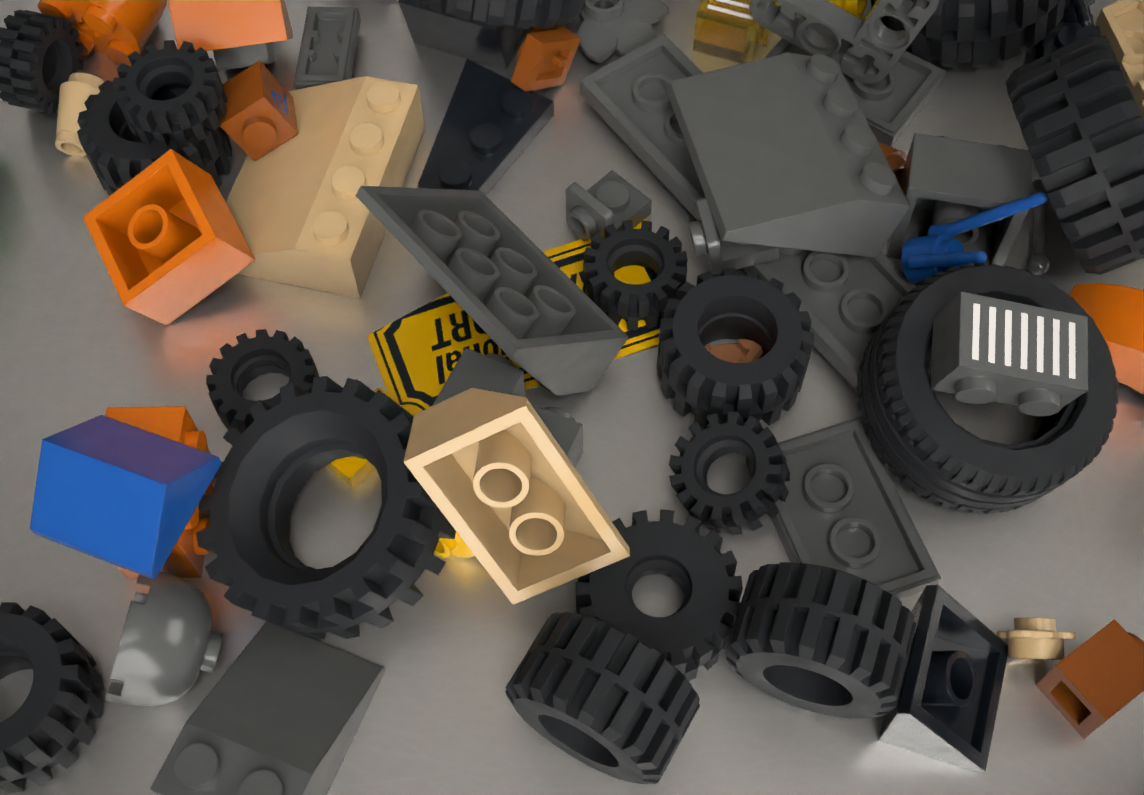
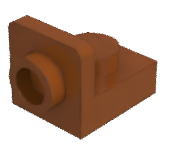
[511,24,581,92]

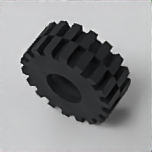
[575,509,743,681]

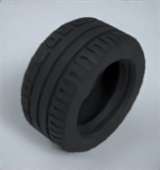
[856,263,1118,514]

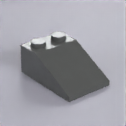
[150,621,386,795]

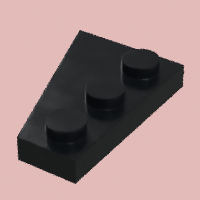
[417,59,554,195]

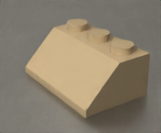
[403,388,630,605]

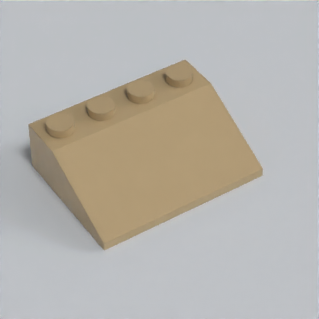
[226,76,425,299]

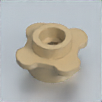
[997,617,1076,660]

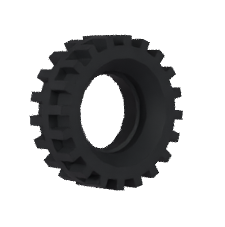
[196,376,456,639]

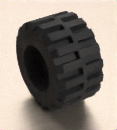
[77,74,232,196]
[657,268,814,429]
[725,562,916,718]
[0,602,104,793]
[505,612,700,784]

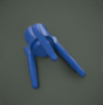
[901,192,1048,284]

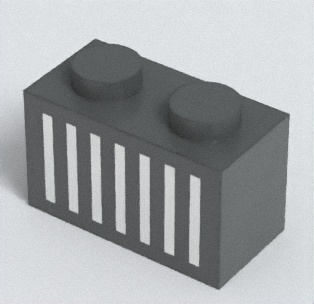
[930,292,1088,416]

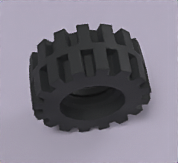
[206,329,319,432]

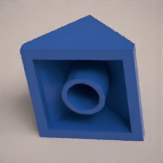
[30,415,222,580]

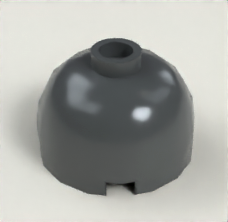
[105,572,223,707]

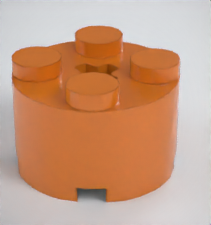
[37,0,167,66]

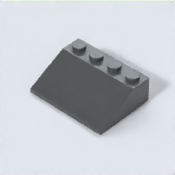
[666,52,910,258]
[356,186,628,396]

